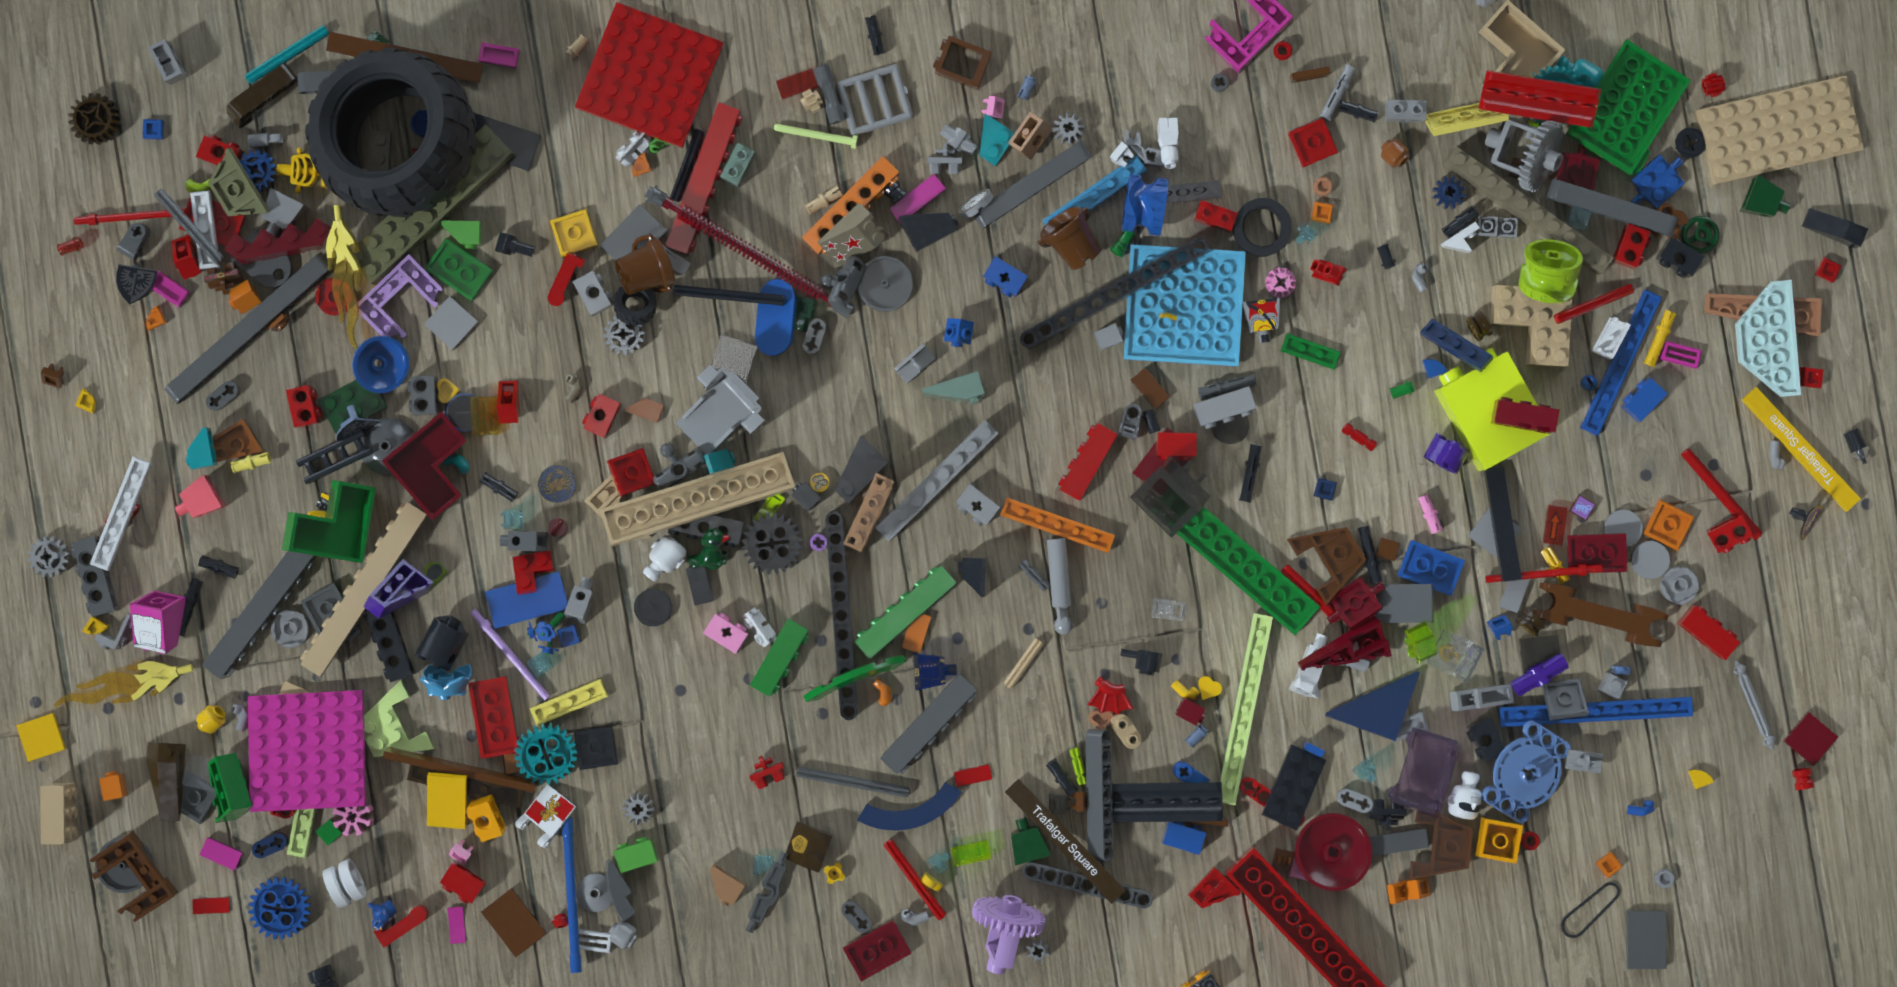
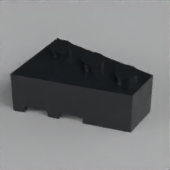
[835,436,889,504]

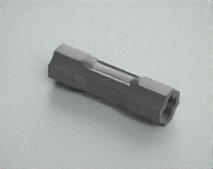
[813,64,846,125]

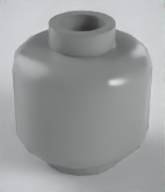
[609,921,638,949]

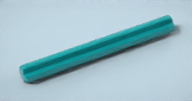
[245,25,329,84]

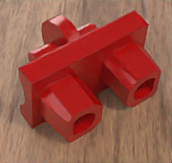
[1310,259,1347,286]
[749,755,785,790]

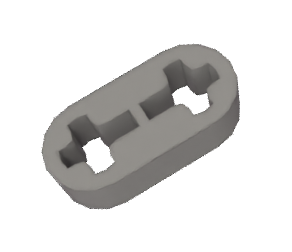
[1336,788,1373,813]

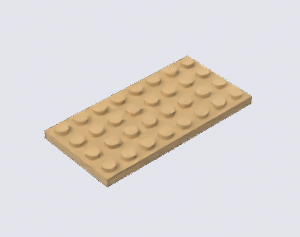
[1696,76,1864,185]

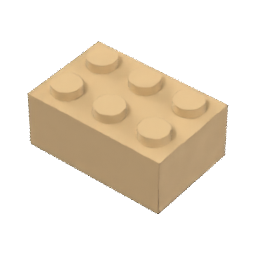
[40,783,78,844]

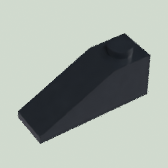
[1802,208,1868,249]

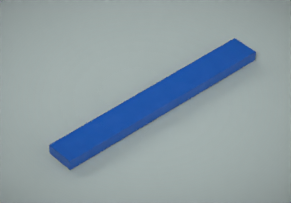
[1580,289,1662,436]

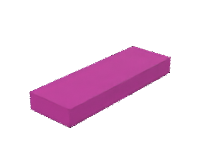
[889,174,946,224]

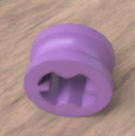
[810,534,827,551]

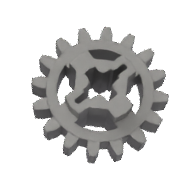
[603,316,645,356]
[27,536,71,578]

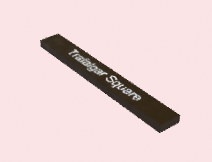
[1005,779,1126,904]

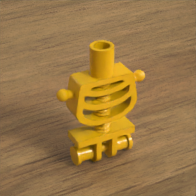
[276,147,327,194]

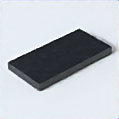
[473,112,541,171]

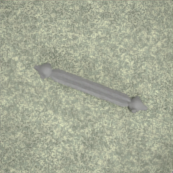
[1733,660,1776,750]

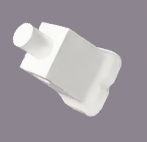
[1289,633,1328,699]

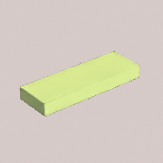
[287,809,317,858]

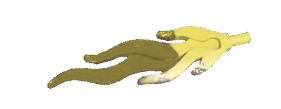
[326,204,362,349]
[54,661,194,707]

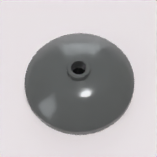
[361,418,413,475]

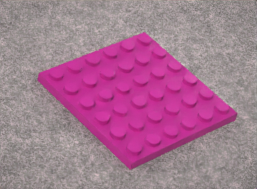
[248,690,366,812]

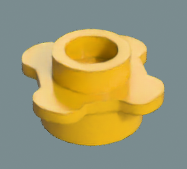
[824,862,845,884]

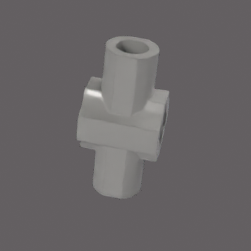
[940,124,977,156]

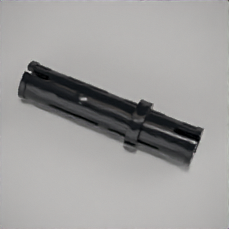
[1239,444,1262,503]
[1357,525,1383,584]
[179,578,204,636]

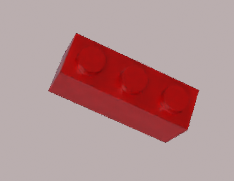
[1677,605,1740,660]

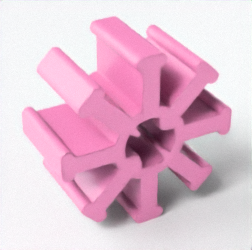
[333,805,374,836]

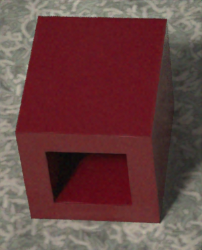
[1175,697,1206,726]

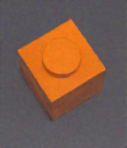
[228,279,262,314]
[99,771,128,801]

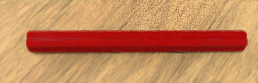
[1681,448,1763,540]

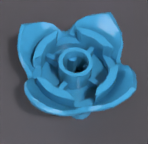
[420,664,472,700]

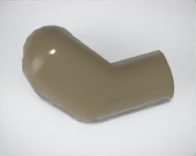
[565,374,582,403]

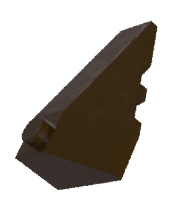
[146,742,186,821]

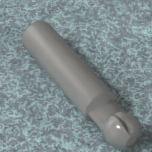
[1047,538,1073,634]

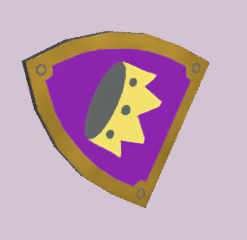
[1789,504,1823,541]

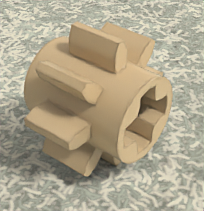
[800,89,823,114]

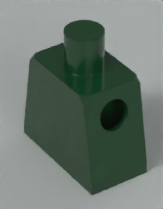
[1740,175,1791,218]
[1011,817,1050,866]

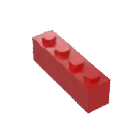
[1058,423,1118,501]

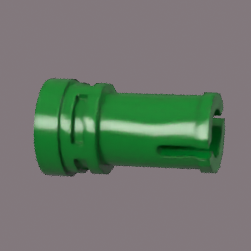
[1110,231,1135,258]

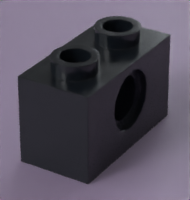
[1655,237,1705,278]
[1466,716,1505,762]

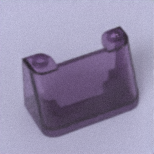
[1388,727,1460,819]

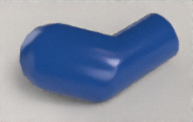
[1627,800,1655,816]

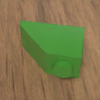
[441,220,483,249]

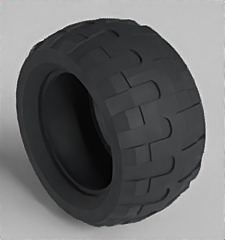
[305,48,477,217]

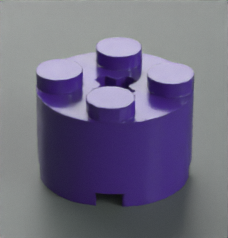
[1424,433,1470,474]

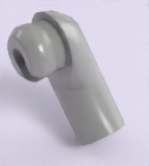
[1412,263,1428,293]
[901,909,930,926]

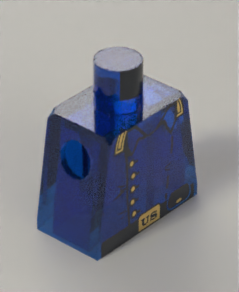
[913,653,957,691]

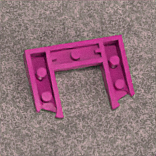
[1205,0,1293,74]

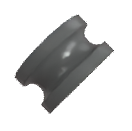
[1211,74,1229,92]

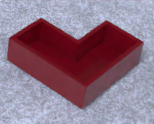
[381,411,467,520]

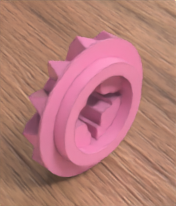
[1265,267,1296,298]

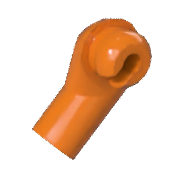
[873,677,892,706]

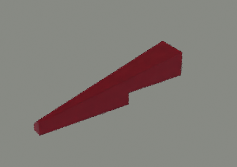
[1298,616,1392,671]

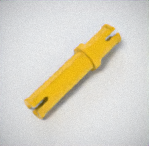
[1643,310,1677,368]

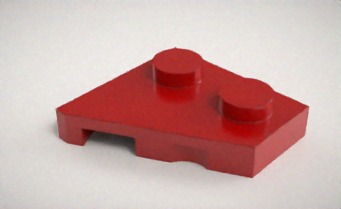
[1188,867,1241,908]

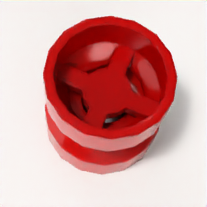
[1792,767,1815,790]

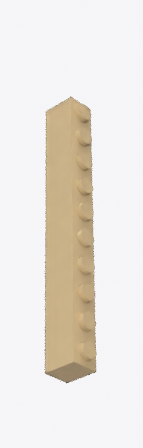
[300,502,428,677]

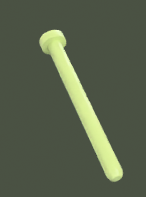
[774,124,858,149]

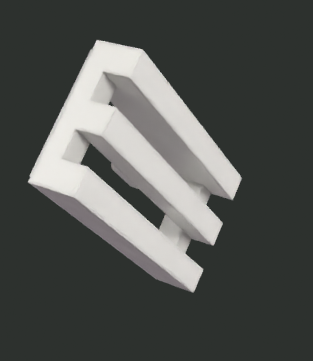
[579,929,612,953]

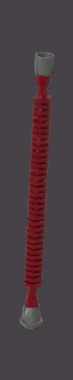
[645,185,854,318]

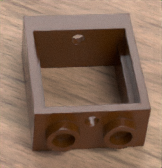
[933,35,992,90]

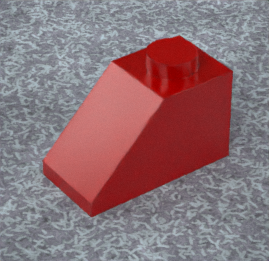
[171,234,202,280]
[496,380,520,424]

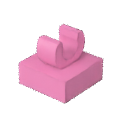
[981,96,1005,119]
[449,840,473,866]

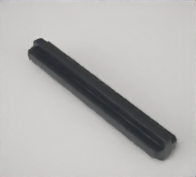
[670,129,704,202]

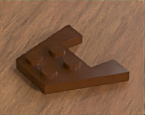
[1287,527,1366,605]
[1408,803,1473,880]

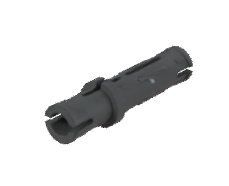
[1198,374,1256,400]

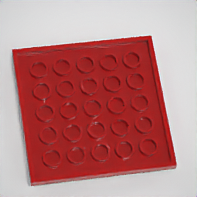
[575,2,724,149]

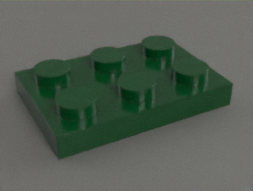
[318,380,388,434]

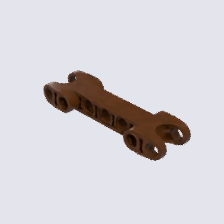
[1533,582,1669,647]

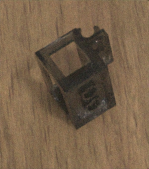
[1130,456,1211,538]

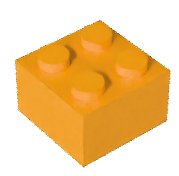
[1474,817,1523,864]

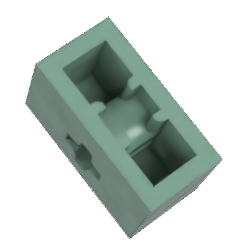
[720,142,756,188]

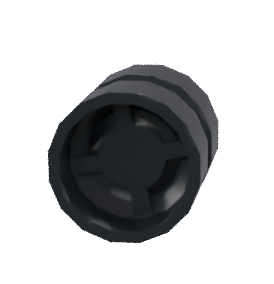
[307,964,339,987]

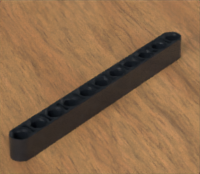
[1020,238,1208,349]
[825,511,858,720]

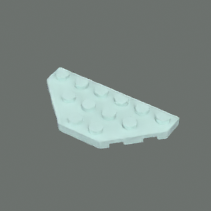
[1735,280,1801,397]

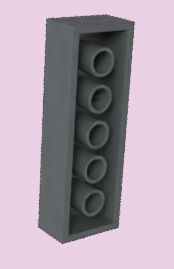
[880,673,977,774]

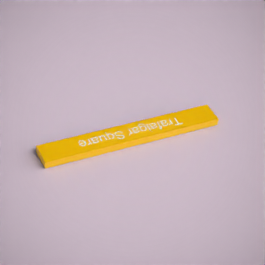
[1741,387,1861,512]

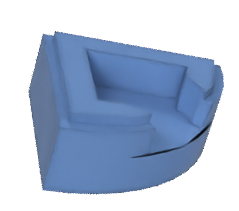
[1611,665,1631,675]

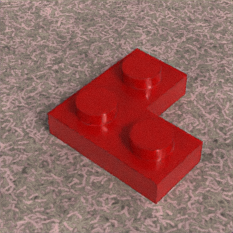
[512,550,554,595]

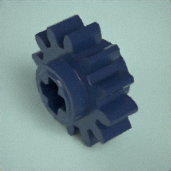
[1432,176,1466,210]

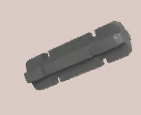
[1018,559,1050,591]

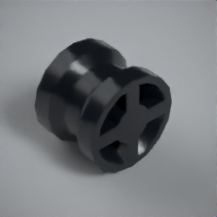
[884,181,908,205]

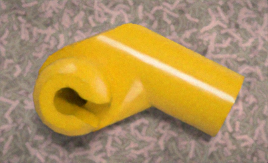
[1171,680,1200,700]

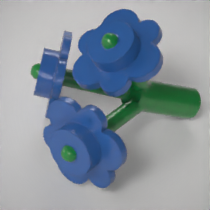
[527,612,565,655]

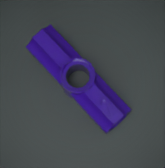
[1510,653,1569,697]

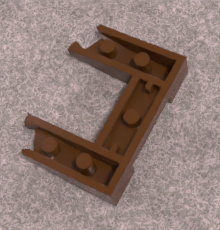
[90,830,178,922]

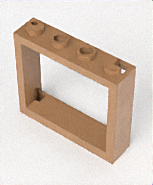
[843,473,895,552]

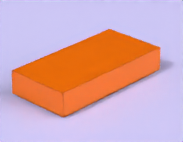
[902,614,931,653]

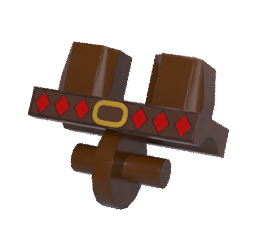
[204,262,244,295]

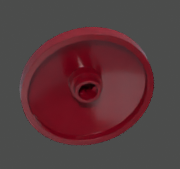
[1294,813,1372,891]

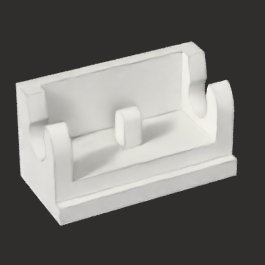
[1592,317,1631,360]

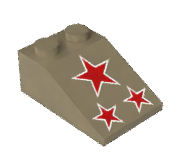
[818,203,889,265]

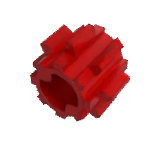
[1701,73,1726,98]

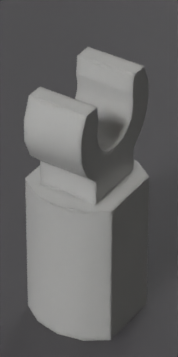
[248,133,283,148]

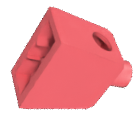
[175,475,226,518]

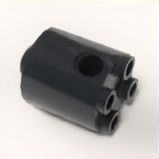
[415,615,469,671]

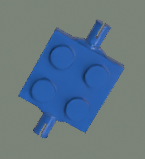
[1630,155,1685,209]

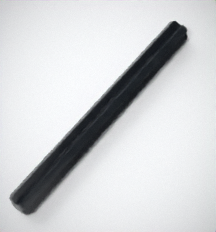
[673,285,786,306]

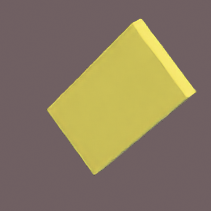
[1424,103,1509,136]

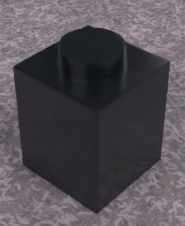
[792,482,822,512]

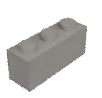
[1193,386,1256,429]

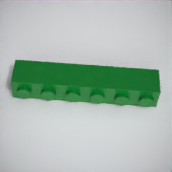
[855,566,957,659]

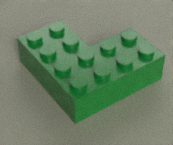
[282,480,376,563]

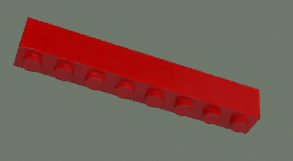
[665,102,743,256]

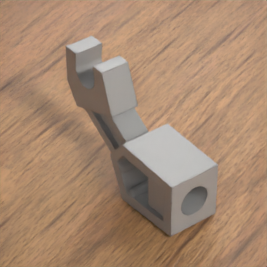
[1124,130,1163,168]

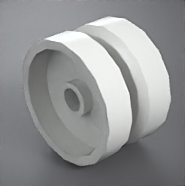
[323,859,367,908]

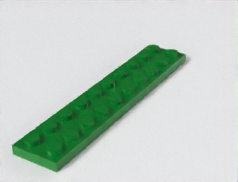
[1149,481,1320,636]

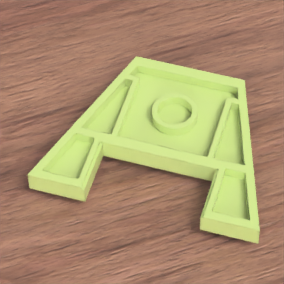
[364,680,435,757]

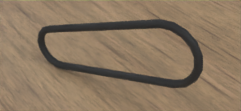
[1561,882,1620,938]

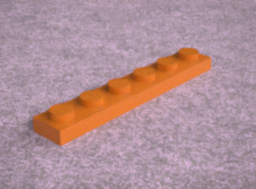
[1000,497,1115,553]

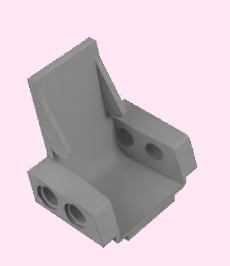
[676,364,765,454]

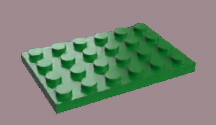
[1565,39,1691,175]

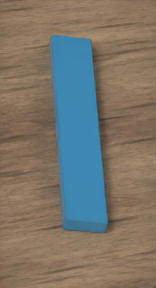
[1042,155,1148,225]

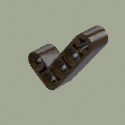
[227,63,298,128]

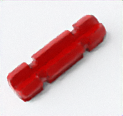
[1341,423,1377,451]

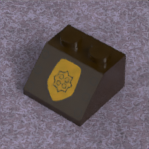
[786,821,833,872]

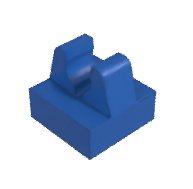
[1487,614,1513,640]

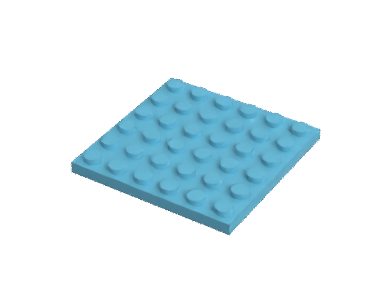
[1123,244,1246,367]

